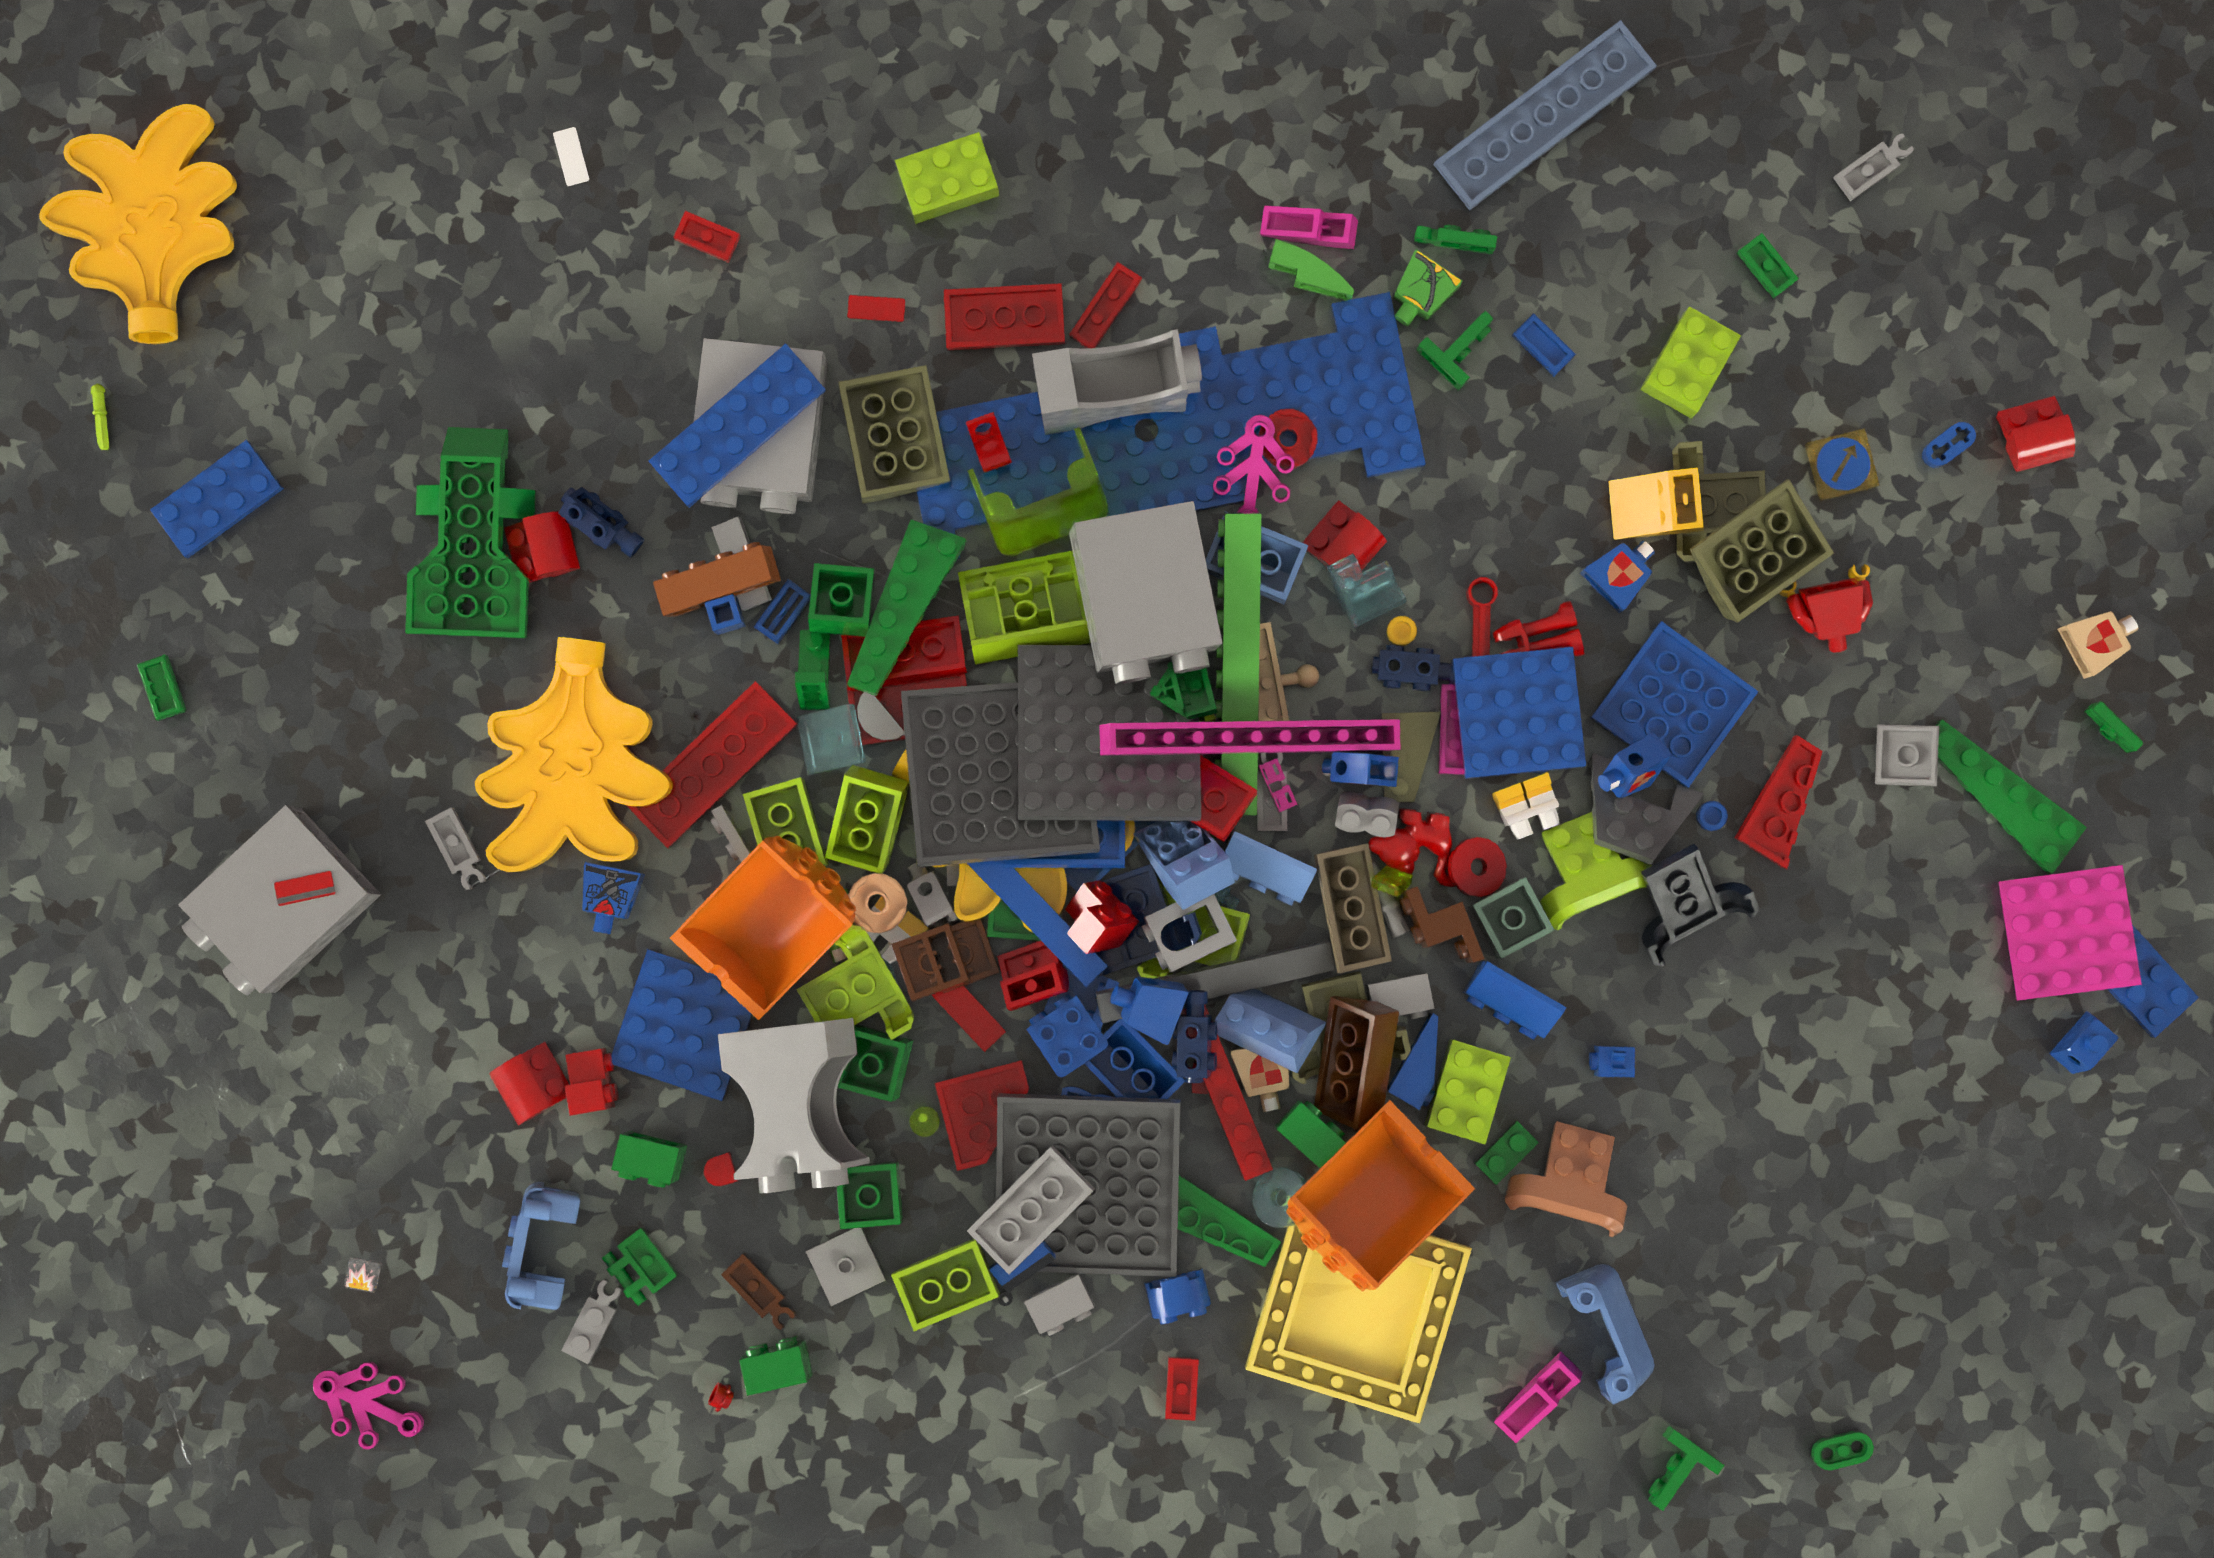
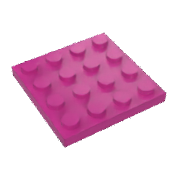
[1998,865,2142,1001]

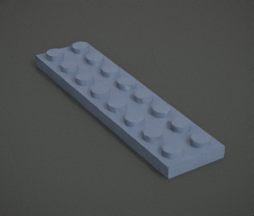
[1433,20,1657,211]

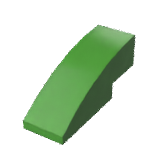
[1268,239,1354,301]

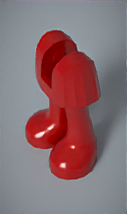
[1492,601,1584,657]

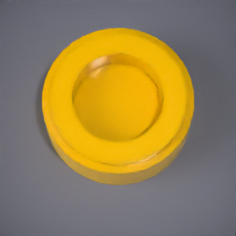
[1386,616,1417,646]

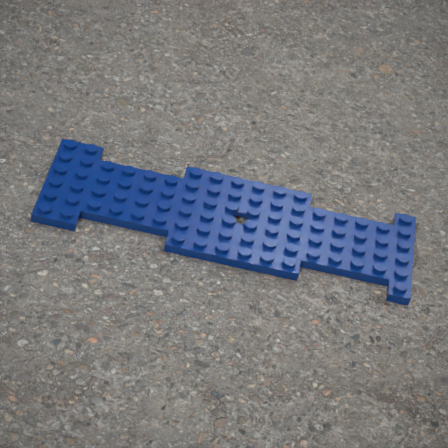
[917,292,1426,559]

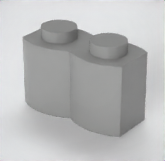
[1335,792,1399,837]

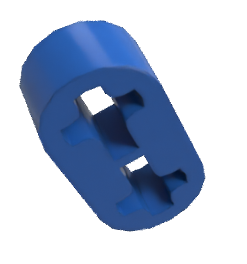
[1922,422,1976,468]

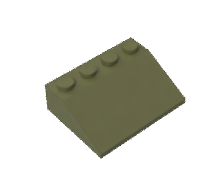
[838,365,950,504]
[1690,479,1834,623]

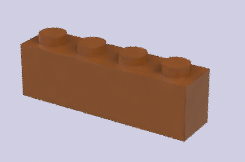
[653,542,781,617]

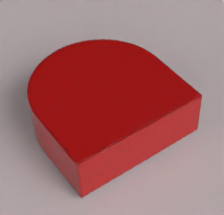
[704,1152,739,1186]

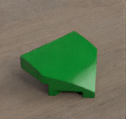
[1150,662,1218,719]

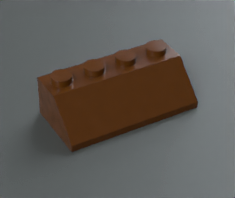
[1314,996,1399,1130]

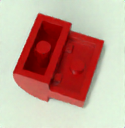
[1996,396,2075,472]
[1302,500,1387,586]
[504,511,580,583]
[997,941,1069,1011]
[489,1042,570,1126]

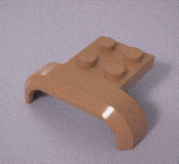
[1505,1121,1627,1237]

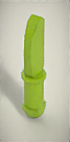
[91,383,109,450]

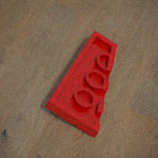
[1734,736,1823,869]

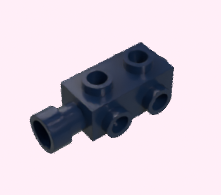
[558,487,645,558]
[1372,645,1455,691]
[1172,990,1218,1083]

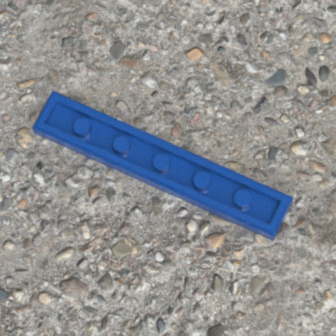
[967,860,1108,987]

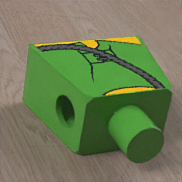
[1393,249,1462,327]

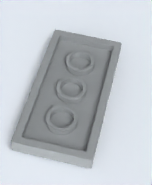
[967,1145,1095,1274]

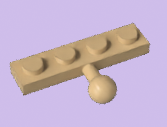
[1258,622,1319,721]

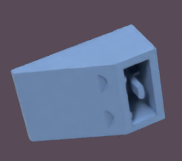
[1134,821,1235,910]

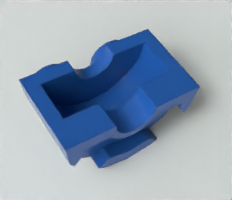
[1144,1269,1211,1325]

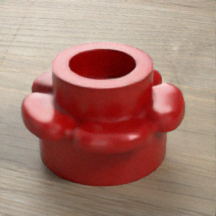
[708,1382,734,1412]

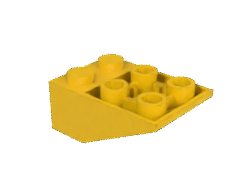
[1608,468,1704,540]

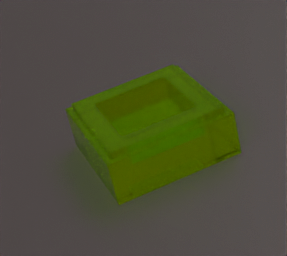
[1371,866,1413,897]

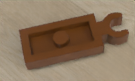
[721,1253,796,1330]

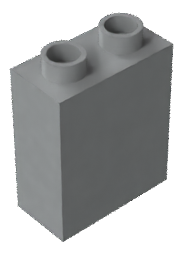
[694,338,828,514]
[1069,501,1223,685]
[178,805,381,996]

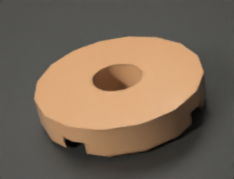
[848,873,908,933]

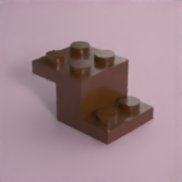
[1399,886,1484,963]
[891,918,1000,1002]

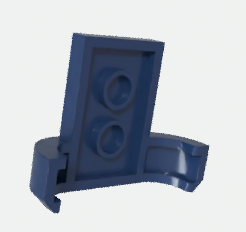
[1095,864,1202,976]

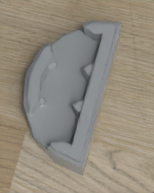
[857,692,905,741]

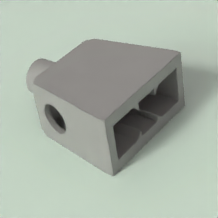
[907,863,960,930]

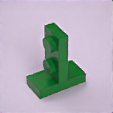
[1416,311,1494,391]
[795,630,831,710]
[1648,1426,1724,1511]

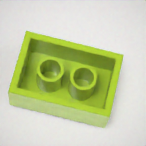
[895,132,999,224]
[1640,306,1741,419]
[825,765,909,874]
[743,777,829,866]
[1424,1039,1511,1144]
[891,1239,1000,1331]

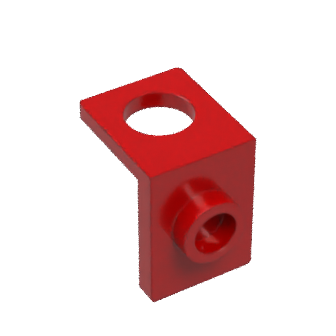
[966,412,1012,473]

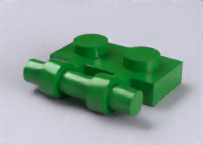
[602,1227,679,1306]

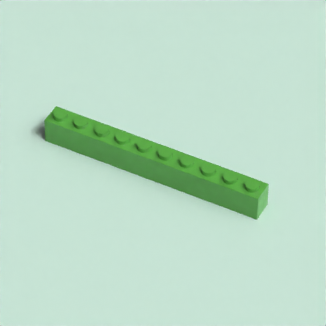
[1215,512,1262,815]

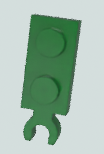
[1414,225,1497,254]

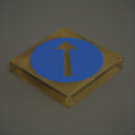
[1805,428,1880,501]

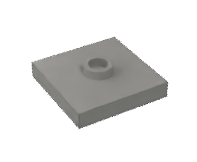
[1875,724,1939,787]
[806,1228,886,1306]

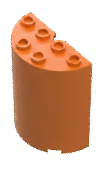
[670,835,856,1020]
[1286,1100,1475,1291]

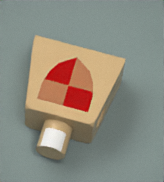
[2058,611,2138,679]
[1230,1048,1289,1112]

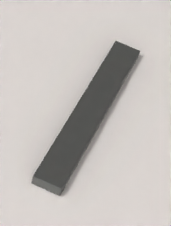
[1096,939,1335,1023]

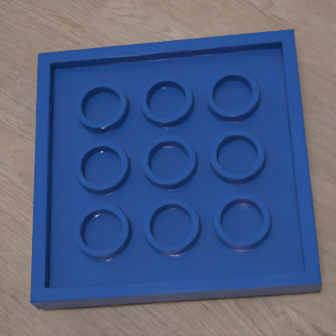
[1590,621,1758,788]
[1452,647,1586,779]
[611,949,752,1101]

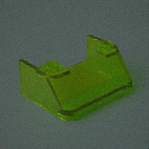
[967,427,1108,556]

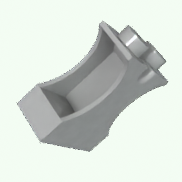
[1032,329,1202,435]
[718,1018,870,1193]

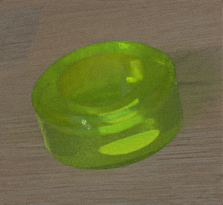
[910,1106,940,1137]

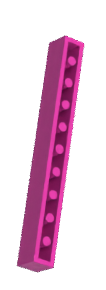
[1099,719,1401,756]

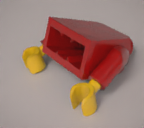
[1779,564,1873,652]

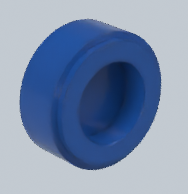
[1696,801,1728,831]

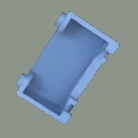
[1556,1264,1654,1404]

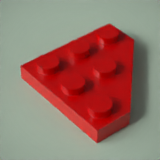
[935,1060,1030,1171]

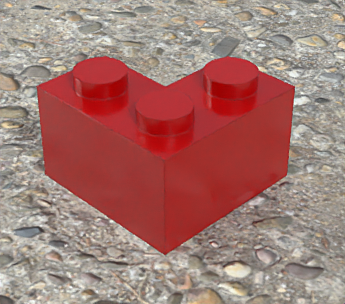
[1065,880,1139,954]
[565,1048,619,1116]

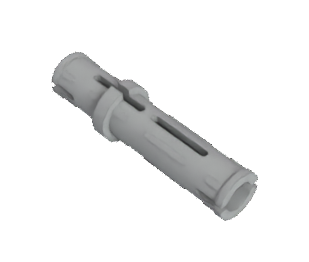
[1370,851,1410,939]

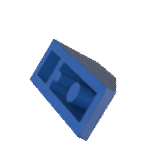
[1387,1013,1438,1110]

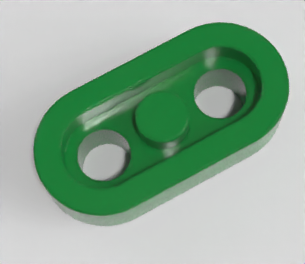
[1811,1431,1874,1470]

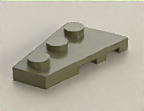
[1381,712,1441,803]

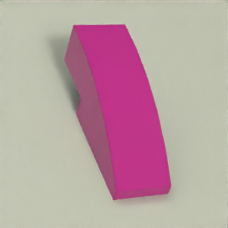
[1260,206,1358,249]
[1494,1352,1583,1443]

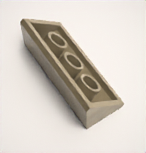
[1314,843,1392,973]

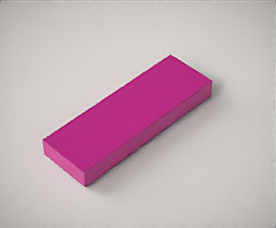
[1438,684,1465,775]

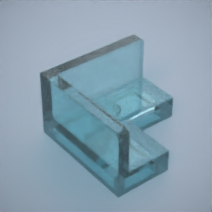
[1327,554,1407,628]

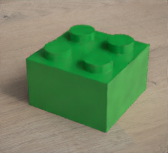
[808,563,874,637]
[838,1025,913,1102]
[1274,1100,1346,1168]
[611,1131,687,1188]
[837,1161,903,1229]
[739,1336,813,1396]

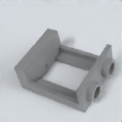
[1142,894,1237,974]

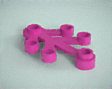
[1213,415,1294,513]
[313,1362,424,1450]

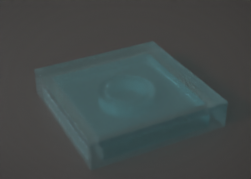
[796,704,866,775]

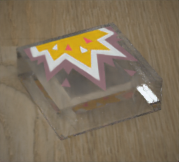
[344,1257,382,1293]

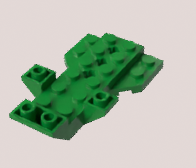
[405,427,536,638]

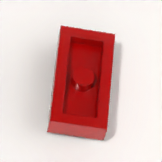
[673,211,741,263]
[1165,1356,1199,1421]

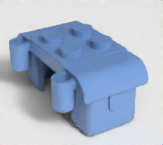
[502,1182,580,1310]

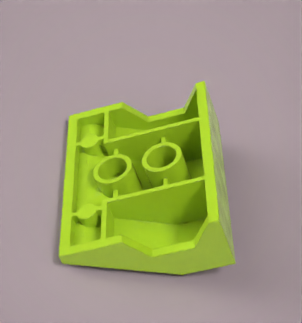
[958,551,1091,665]

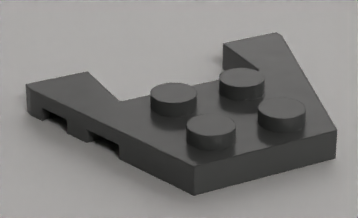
[1589,753,1703,865]

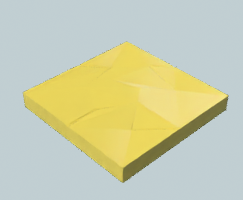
[1245,1218,1472,1424]

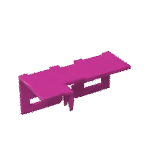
[1258,758,1298,813]

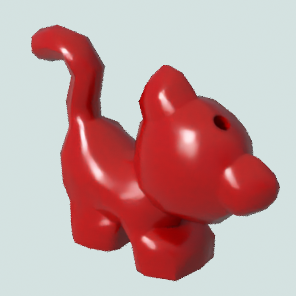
[1368,808,1455,888]

